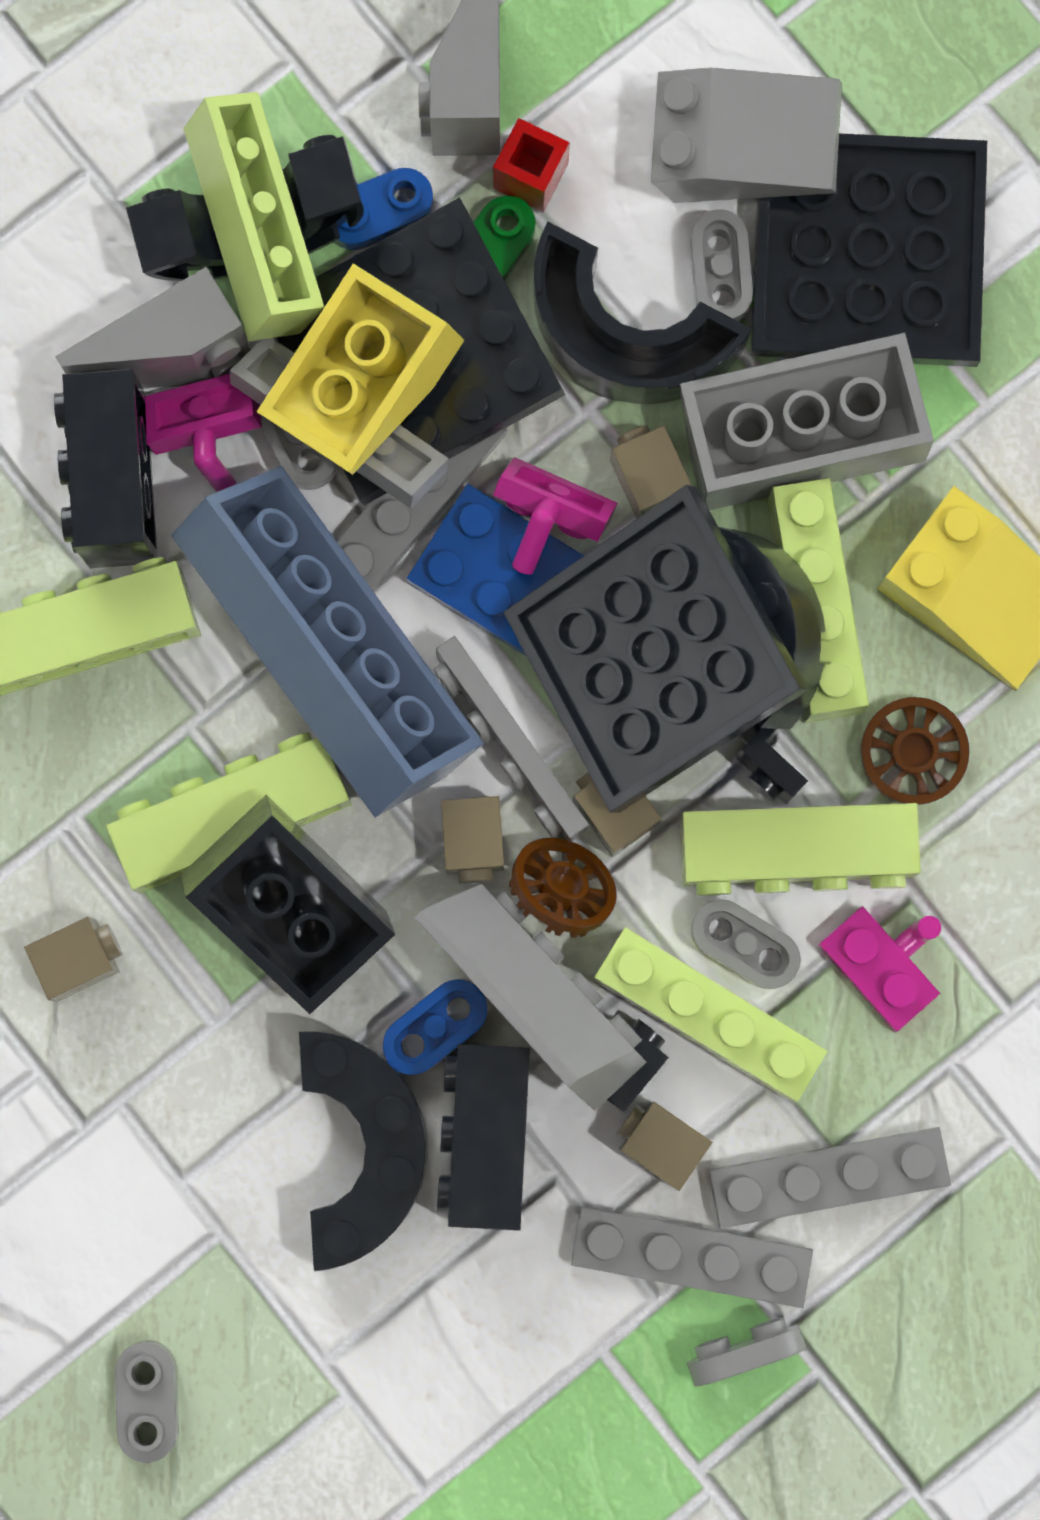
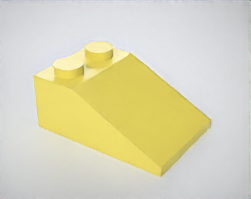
[257,264,464,475]
[877,486,1040,691]

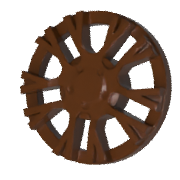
[860,697,970,805]
[509,838,617,938]

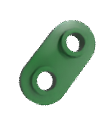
[473,196,536,281]

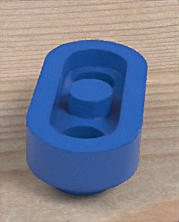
[334,168,433,250]
[383,979,488,1075]

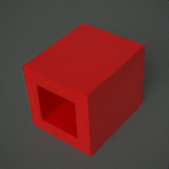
[493,118,570,213]

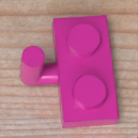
[145,374,262,492]
[493,457,618,575]
[817,906,941,1033]

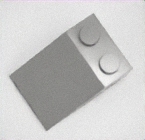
[418,0,500,156]
[651,67,842,203]
[55,267,251,389]

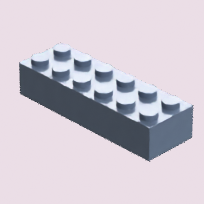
[171,466,484,818]

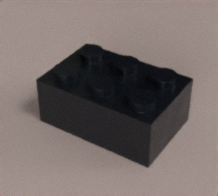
[54,369,158,569]
[181,794,396,1014]
[437,1044,530,1231]

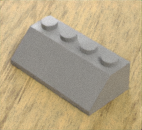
[680,333,934,510]
[414,884,647,1111]

